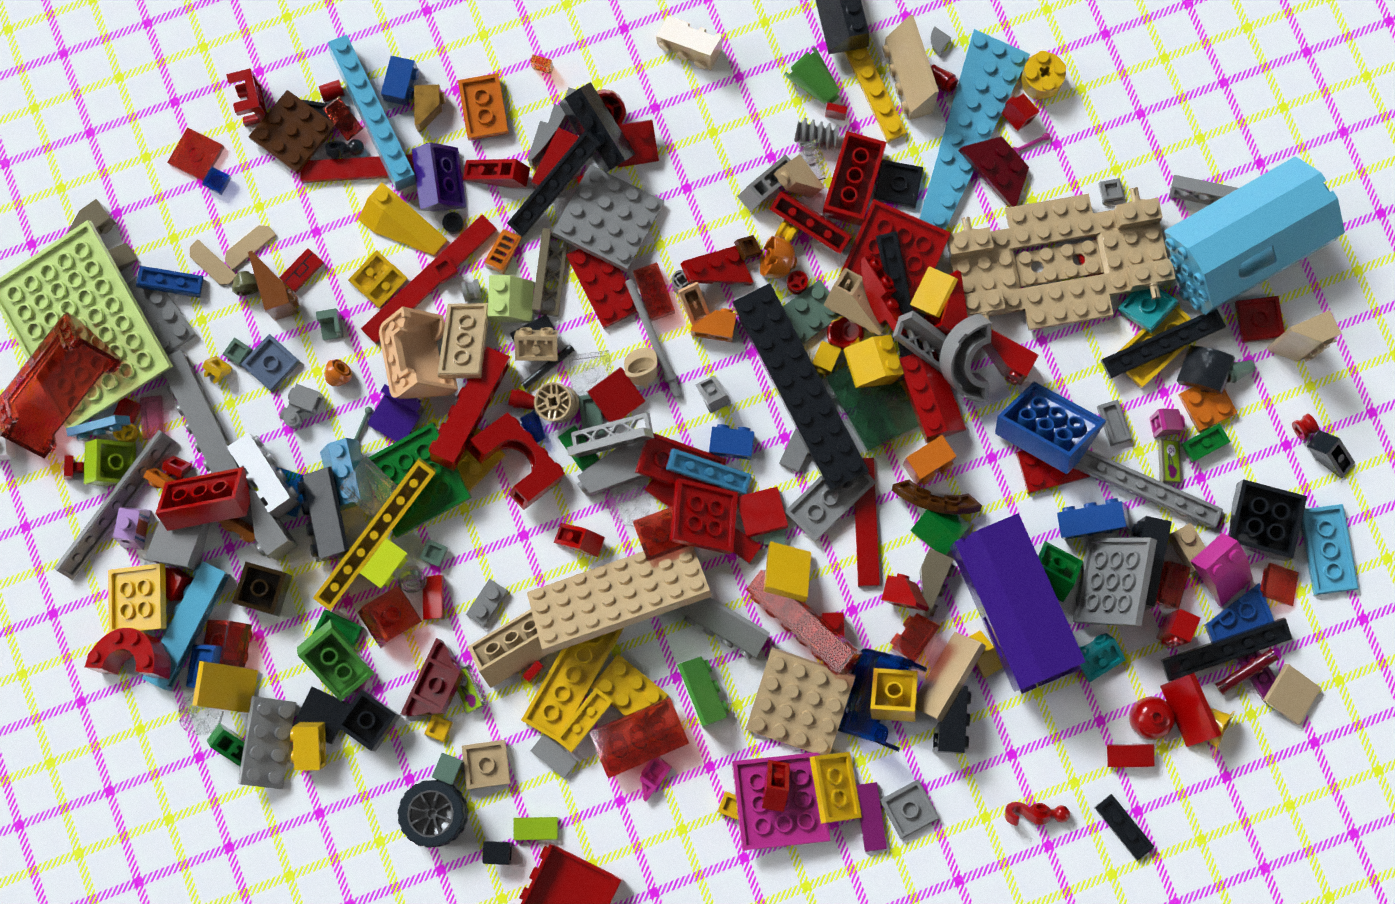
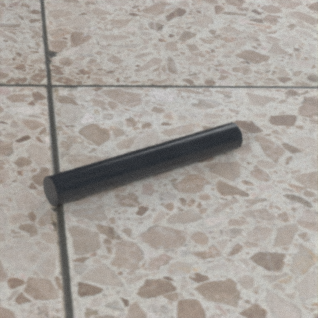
[520,344,575,390]

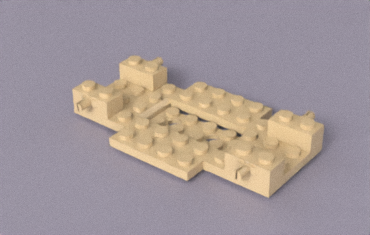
[947,187,1176,331]

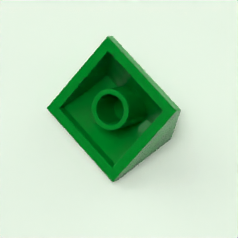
[910,510,970,555]

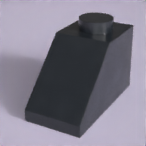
[1307,430,1355,479]

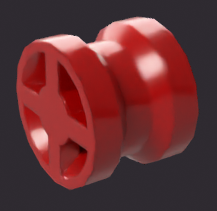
[787,270,808,295]
[1292,413,1319,440]

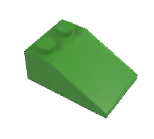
[297,620,375,701]

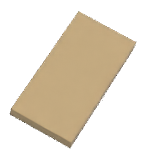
[437,303,489,379]
[916,631,986,722]

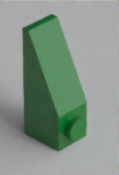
[206,723,245,767]

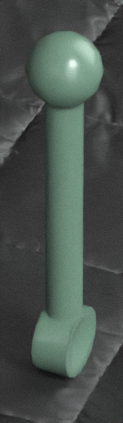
[354,406,373,440]

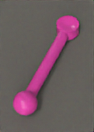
[1013,132,1050,154]

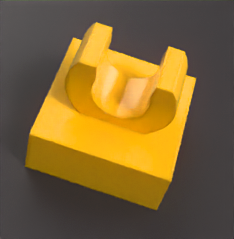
[202,356,233,384]

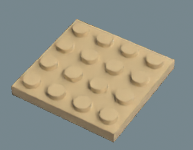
[745,647,856,755]

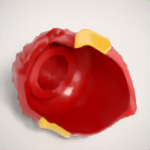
[827,316,864,350]

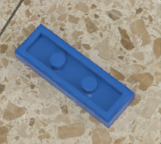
[136,266,204,298]

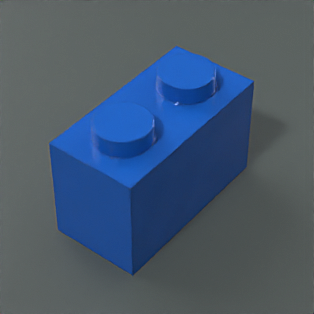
[381,56,420,106]
[709,424,755,460]

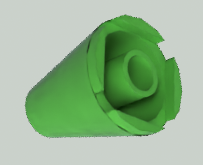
[784,46,840,105]

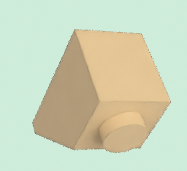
[774,154,825,198]

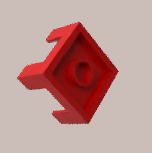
[226,68,267,127]

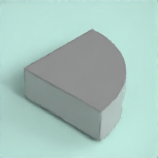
[930,26,951,56]

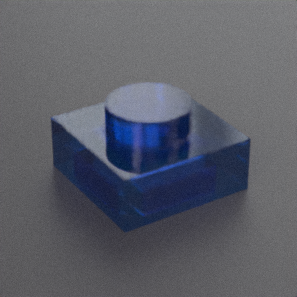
[202,166,231,196]

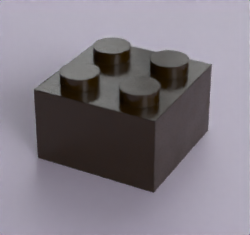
[232,561,292,617]

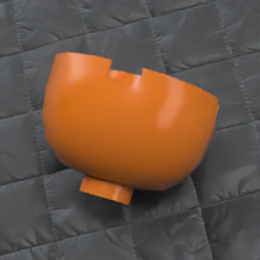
[760,236,797,279]

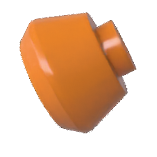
[324,359,352,387]

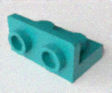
[1079,633,1126,683]

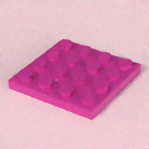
[732,752,831,851]

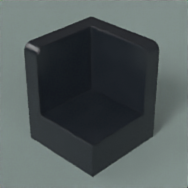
[482,841,512,865]

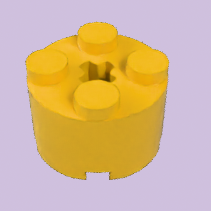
[1021,51,1066,100]

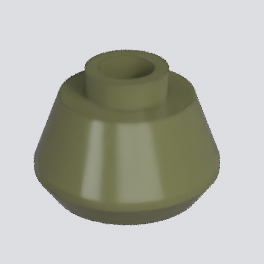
[232,271,259,296]

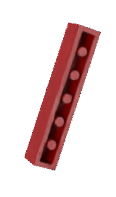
[428,346,510,471]

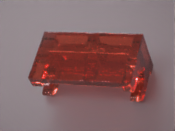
[1155,561,1191,609]

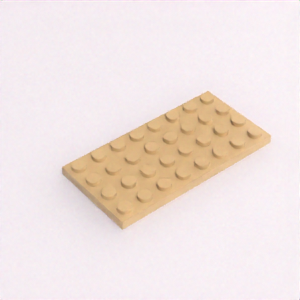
[527,542,712,656]

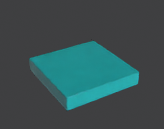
[1117,288,1179,333]

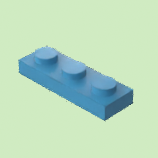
[66,415,131,440]

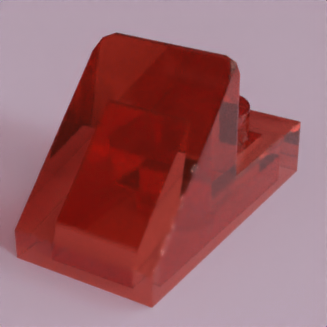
[323,96,363,141]

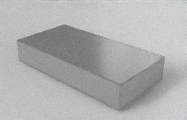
[1096,399,1132,447]
[530,734,578,778]

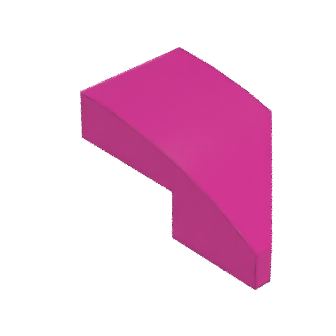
[640,754,672,802]

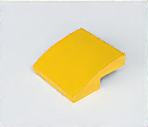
[348,250,408,308]

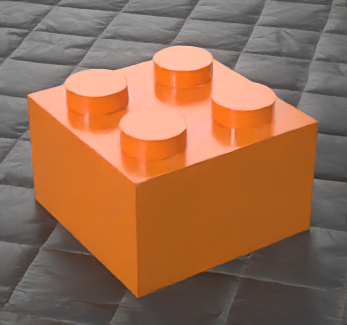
[902,435,957,486]

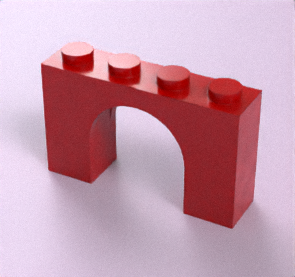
[466,412,565,510]

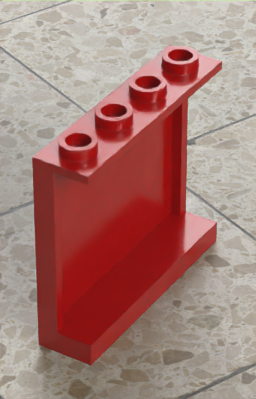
[519,844,622,904]

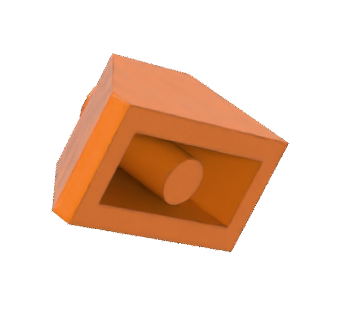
[690,308,736,343]

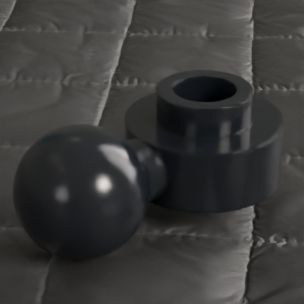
[325,139,364,159]

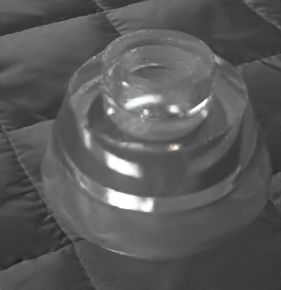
[397,565,427,593]

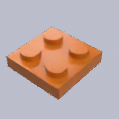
[1178,387,1238,432]

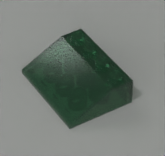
[826,366,919,455]

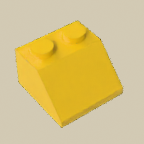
[843,335,904,388]
[870,668,918,722]

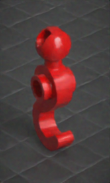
[1004,802,1070,826]

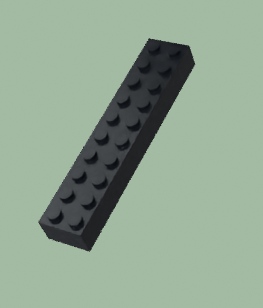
[732,283,869,494]

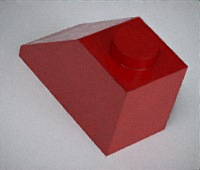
[553,523,605,557]
[881,573,929,612]
[762,760,790,812]

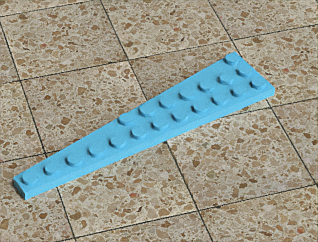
[919,29,1030,230]

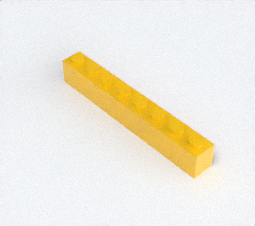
[313,458,437,611]

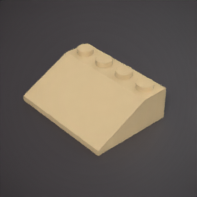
[882,15,939,120]

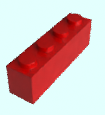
[769,191,854,254]

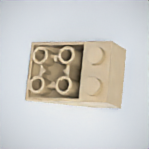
[823,268,887,336]

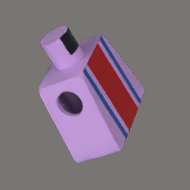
[113,507,151,550]

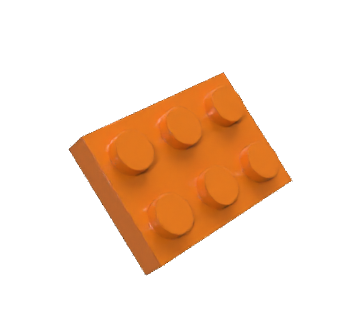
[458,73,509,141]

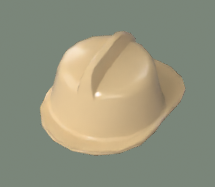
[624,347,658,389]

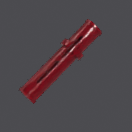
[1215,648,1279,695]

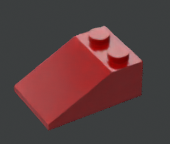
[924,270,968,336]
[982,329,1039,386]

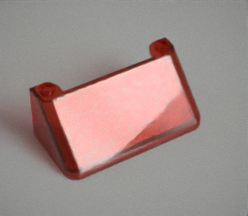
[0,312,121,459]

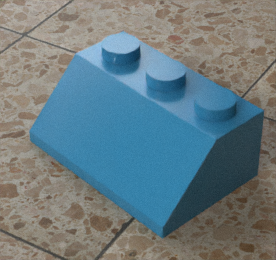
[320,438,372,511]

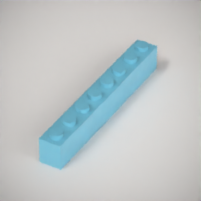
[328,35,415,192]

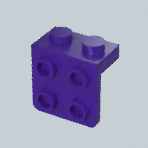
[368,384,425,442]

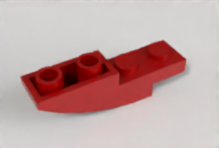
[861,256,908,336]

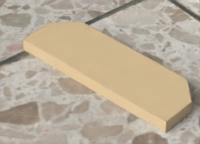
[225,225,276,270]
[190,239,237,285]

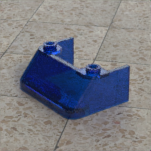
[838,648,927,752]

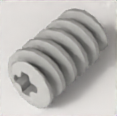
[794,117,840,150]

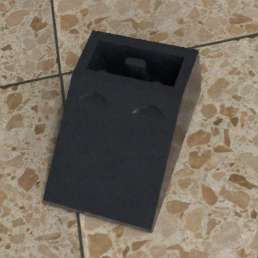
[932,686,972,754]

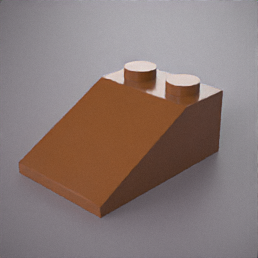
[248,251,300,321]

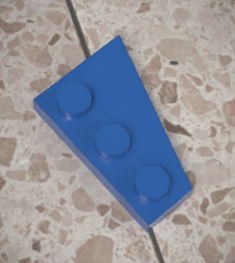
[1204,583,1274,642]

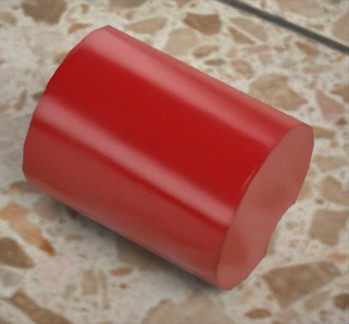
[319,79,345,102]

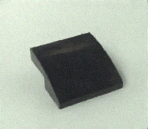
[1176,345,1235,394]

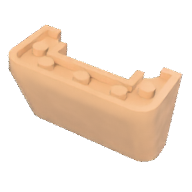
[379,307,458,399]

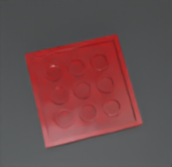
[839,199,951,310]

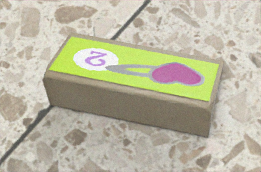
[1158,439,1182,484]

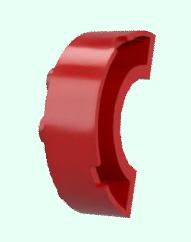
[84,628,171,679]

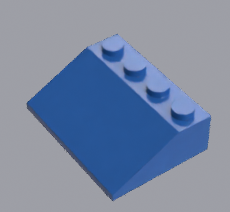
[995,381,1106,474]

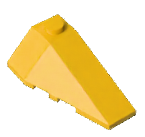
[358,182,448,256]

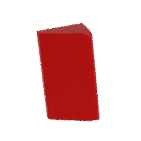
[422,575,445,620]

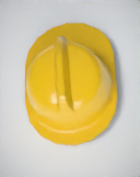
[1208,708,1235,759]

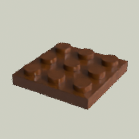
[248,90,337,175]

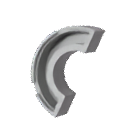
[940,314,992,402]

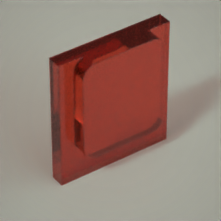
[1260,563,1299,606]

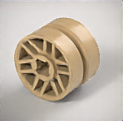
[534,382,579,423]

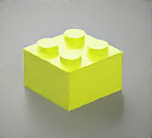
[360,538,408,588]

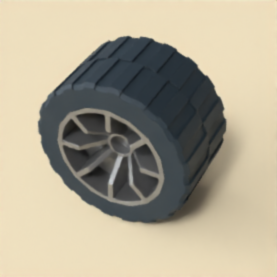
[397,780,469,848]

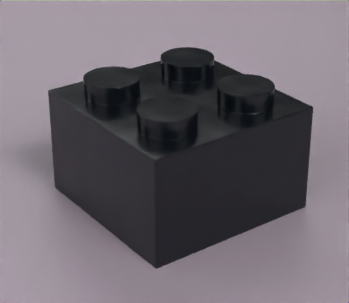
[336,689,401,752]

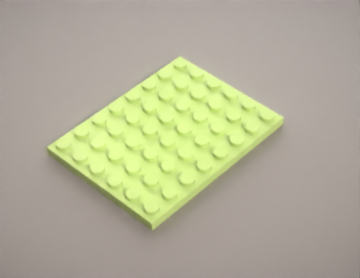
[0,220,173,428]

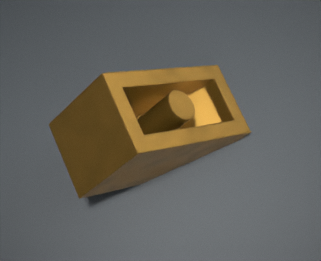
[414,84,446,132]

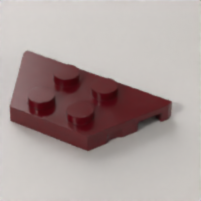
[958,136,1029,207]
[400,638,464,717]

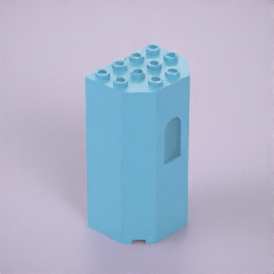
[1164,156,1345,315]

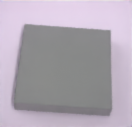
[880,779,940,839]

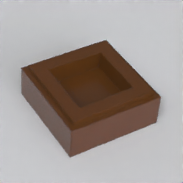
[734,235,762,261]

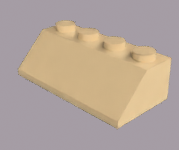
[1267,310,1342,362]
[467,609,544,688]

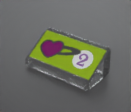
[456,664,488,714]

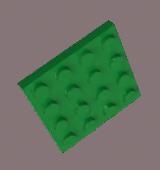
[363,422,472,538]

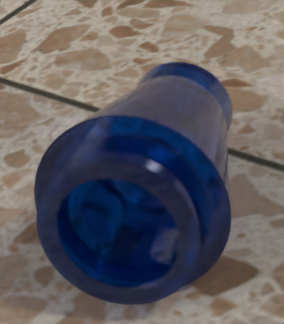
[520,411,547,443]

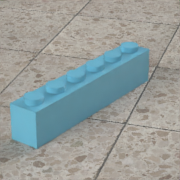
[142,561,231,691]

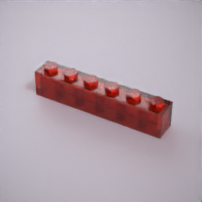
[746,569,863,675]

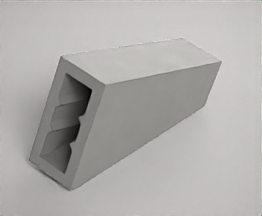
[577,441,646,496]

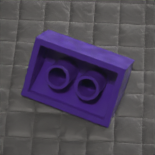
[412,142,467,212]

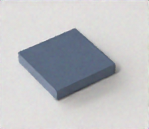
[241,334,301,393]

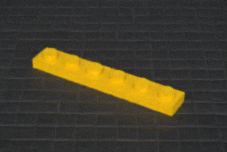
[844,48,906,143]

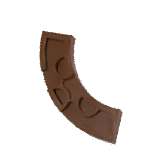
[891,479,982,515]

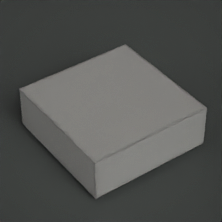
[1098,178,1124,204]

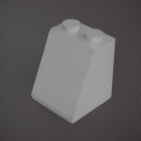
[145,521,210,571]

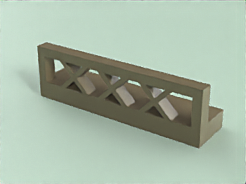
[532,228,568,317]

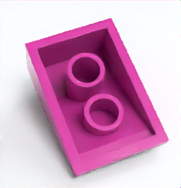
[1190,533,1253,607]

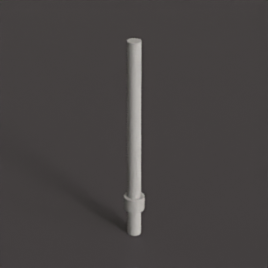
[625,279,682,398]

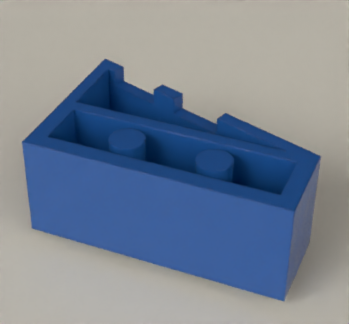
[1057,498,1132,540]

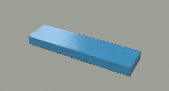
[666,449,752,495]

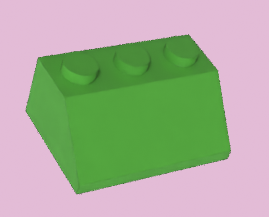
[677,656,729,728]

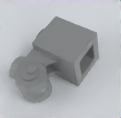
[279,383,324,429]

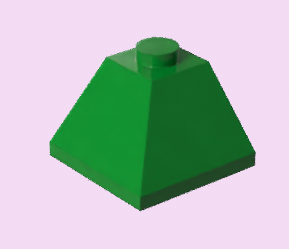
[1038,541,1083,602]

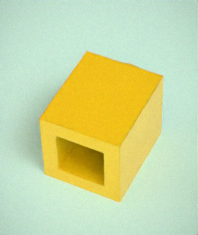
[812,341,841,376]

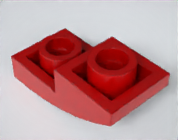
[1107,743,1155,767]

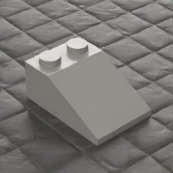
[249,488,299,561]

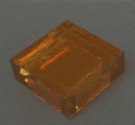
[530,54,554,74]

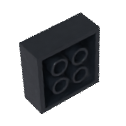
[1229,479,1307,562]

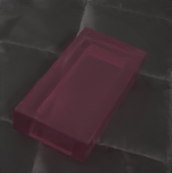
[140,395,165,440]

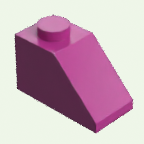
[1149,408,1185,438]

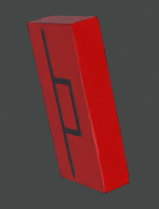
[279,248,324,293]

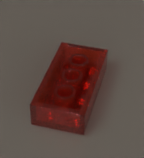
[633,262,675,322]

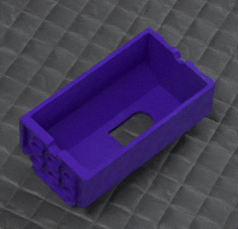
[950,513,1086,694]

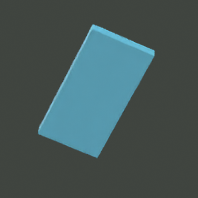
[1301,504,1359,595]

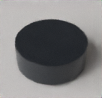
[442,212,464,234]

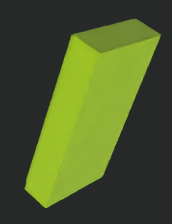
[513,817,558,840]

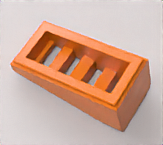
[484,229,522,274]

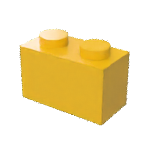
[290,722,327,770]

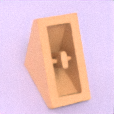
[678,282,710,326]

